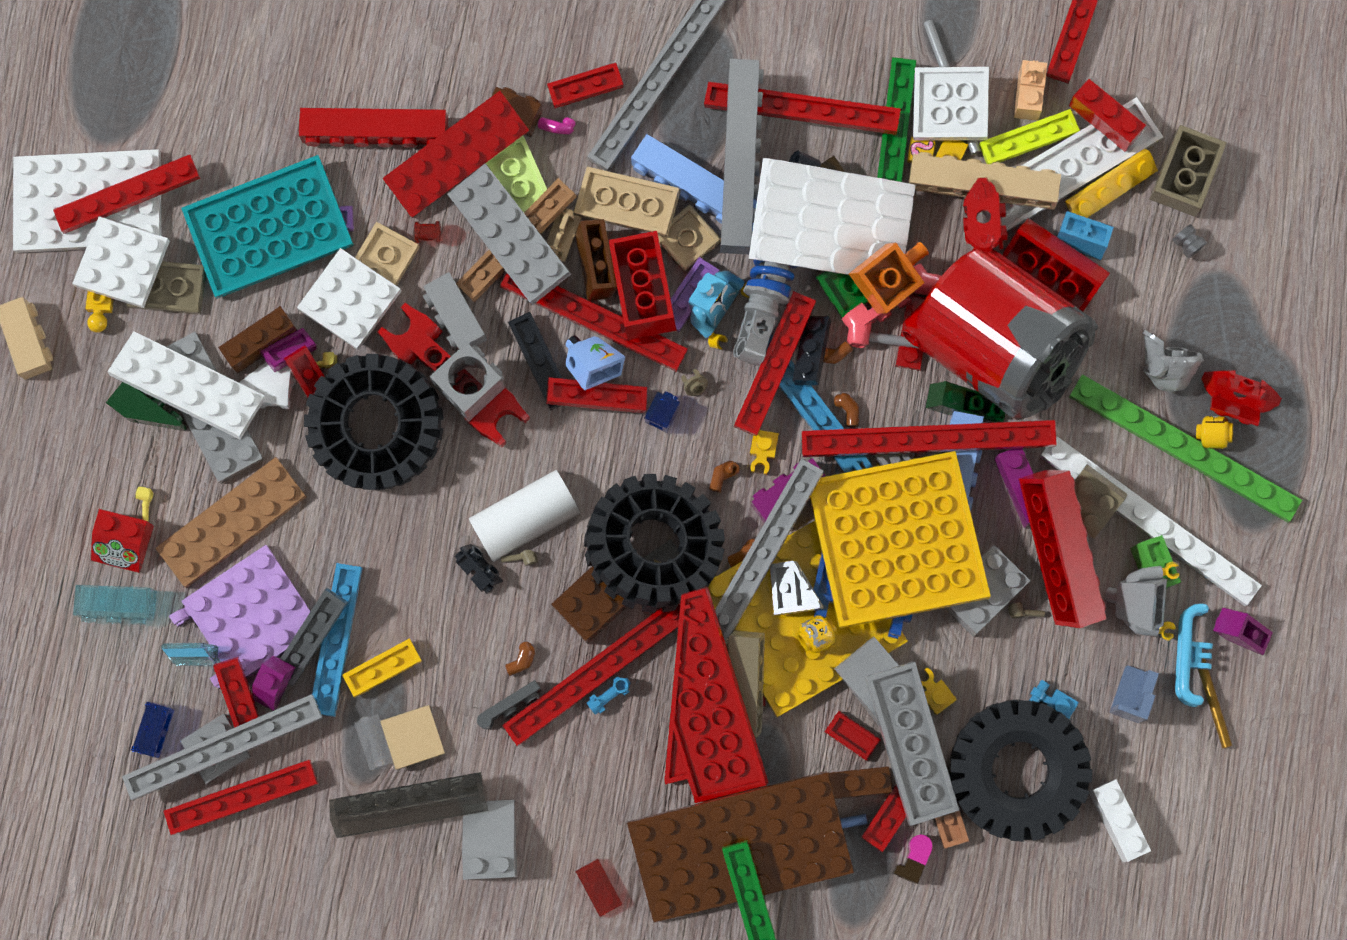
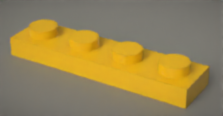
[1065,148,1158,218]

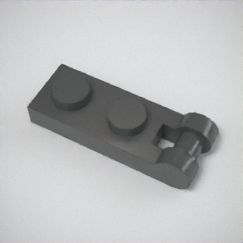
[477,680,542,730]

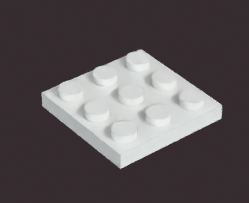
[913,67,989,141]
[72,217,170,308]
[297,248,401,350]

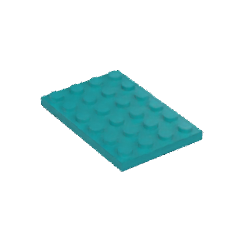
[181,155,354,299]

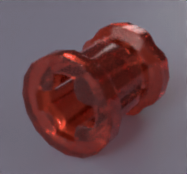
[414,221,441,244]

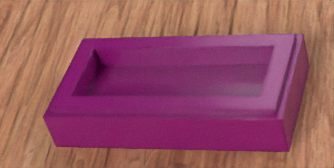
[261,328,317,372]

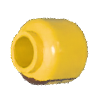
[1196,416,1233,449]

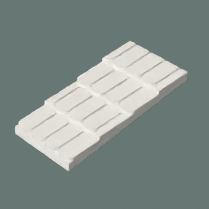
[749,158,915,275]

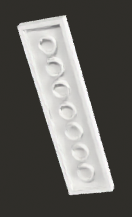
[980,97,1163,232]

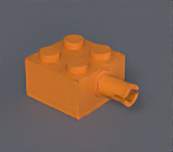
[849,242,929,314]

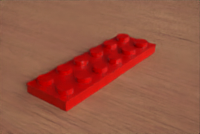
[382,91,530,218]

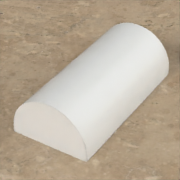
[469,470,581,562]

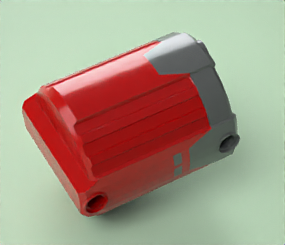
[902,248,1098,420]

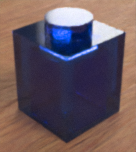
[644,391,680,433]

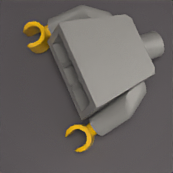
[1105,562,1180,640]

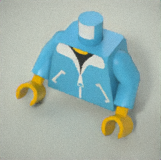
[689,271,750,350]

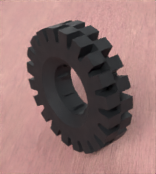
[304,354,444,490]
[584,474,725,613]
[949,699,1092,842]

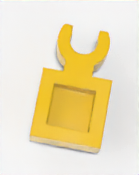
[750,430,779,475]
[921,668,957,715]

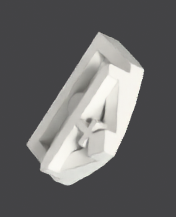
[239,362,296,409]

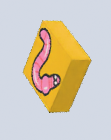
[907,137,935,163]

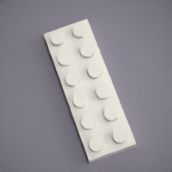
[108,331,265,440]

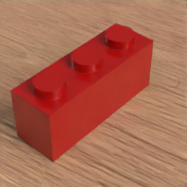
[1069,79,1146,152]

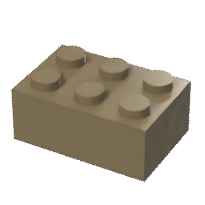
[1149,125,1227,217]

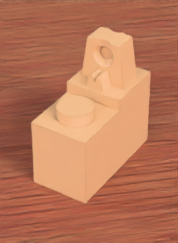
[1014,60,1047,121]

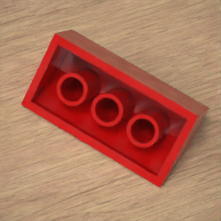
[1002,218,1110,312]

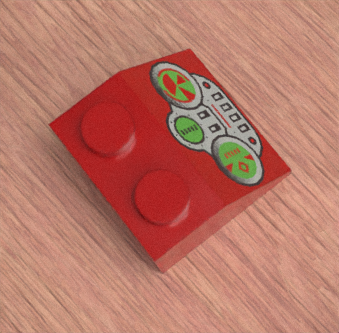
[91,509,154,573]

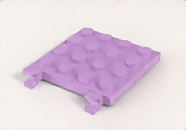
[169,545,311,689]

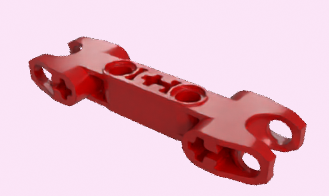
[377,303,530,448]

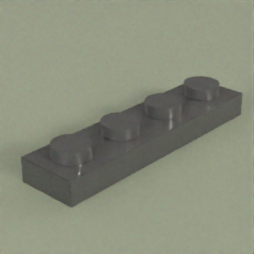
[280,588,348,686]

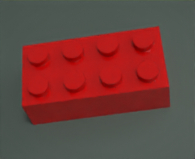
[609,231,677,340]

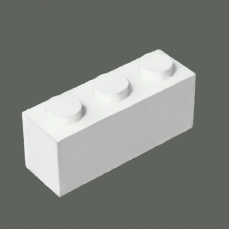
[1089,780,1151,862]

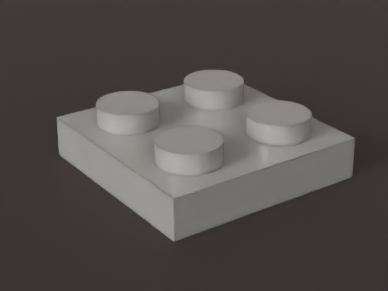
[180,714,251,784]

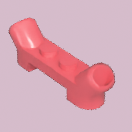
[841,263,941,348]

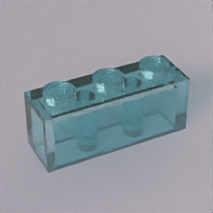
[73,585,157,625]

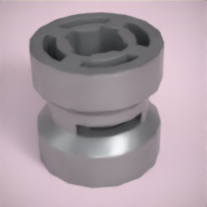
[1172,224,1207,259]

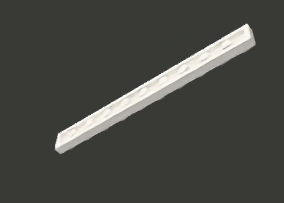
[1040,436,1262,606]

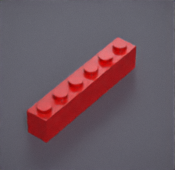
[299,108,449,148]

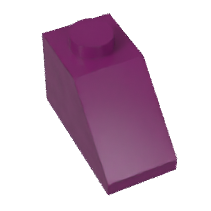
[1213,607,1273,655]
[252,656,295,711]

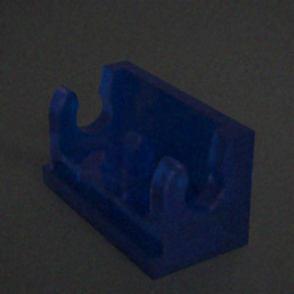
[130,701,174,758]

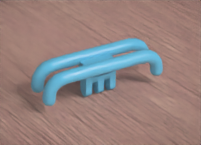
[1175,604,1213,707]

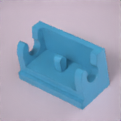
[1057,211,1114,260]

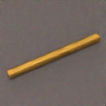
[1198,650,1232,749]

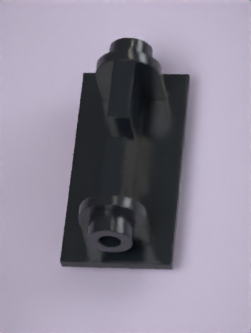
[454,544,503,594]

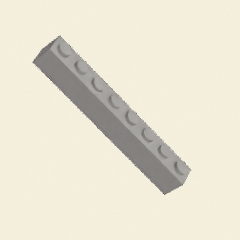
[720,59,764,255]

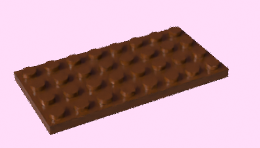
[627,771,854,923]

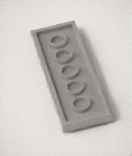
[447,164,571,305]
[167,332,264,484]
[864,661,959,826]

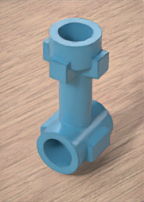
[587,677,631,715]

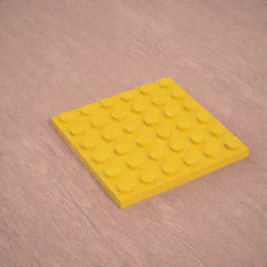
[810,451,991,629]
[708,521,908,718]

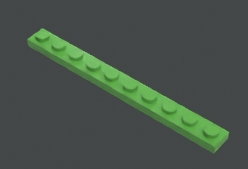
[1069,374,1302,523]

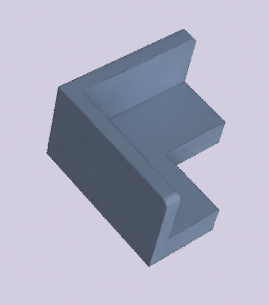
[1109,665,1159,723]

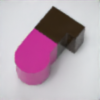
[892,834,932,884]

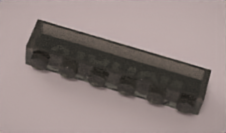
[329,772,489,838]

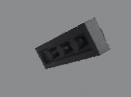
[508,312,563,411]

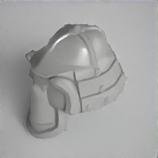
[1142,330,1204,394]

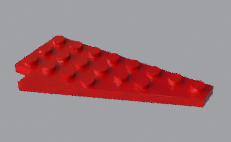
[664,587,769,803]

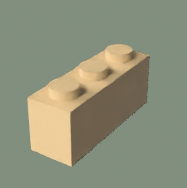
[0,297,53,380]

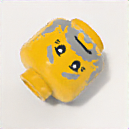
[797,616,837,653]

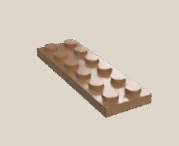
[155,457,307,588]

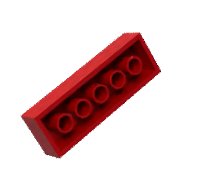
[1019,470,1106,628]

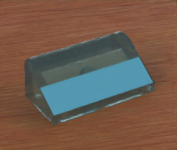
[161,643,218,666]

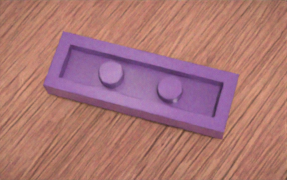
[671,257,720,332]

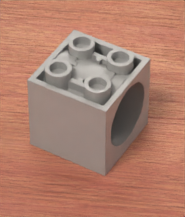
[430,342,505,422]

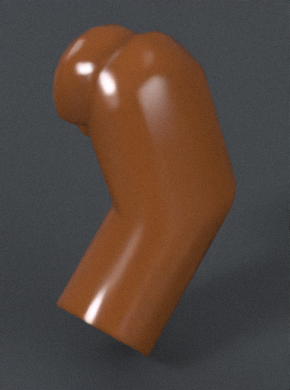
[823,341,853,364]
[834,393,859,428]
[709,461,740,493]
[728,538,755,567]
[505,642,535,676]

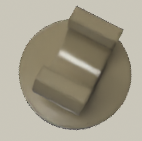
[681,369,708,396]

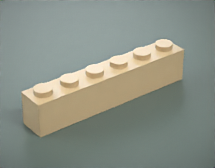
[909,152,1061,210]

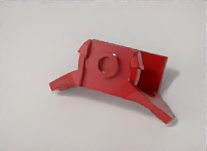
[963,177,1007,252]
[1201,370,1282,426]

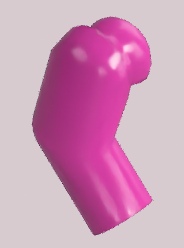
[538,117,576,135]

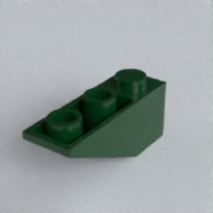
[926,381,1006,423]
[105,382,187,431]

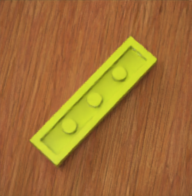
[979,109,1080,164]

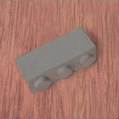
[423,272,487,350]

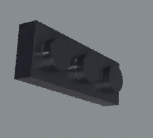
[792,316,831,385]

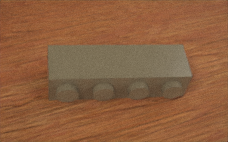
[725,630,765,739]

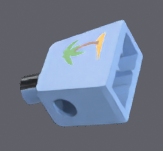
[566,335,625,390]

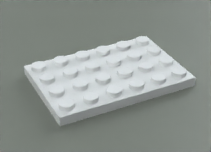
[13,149,161,253]

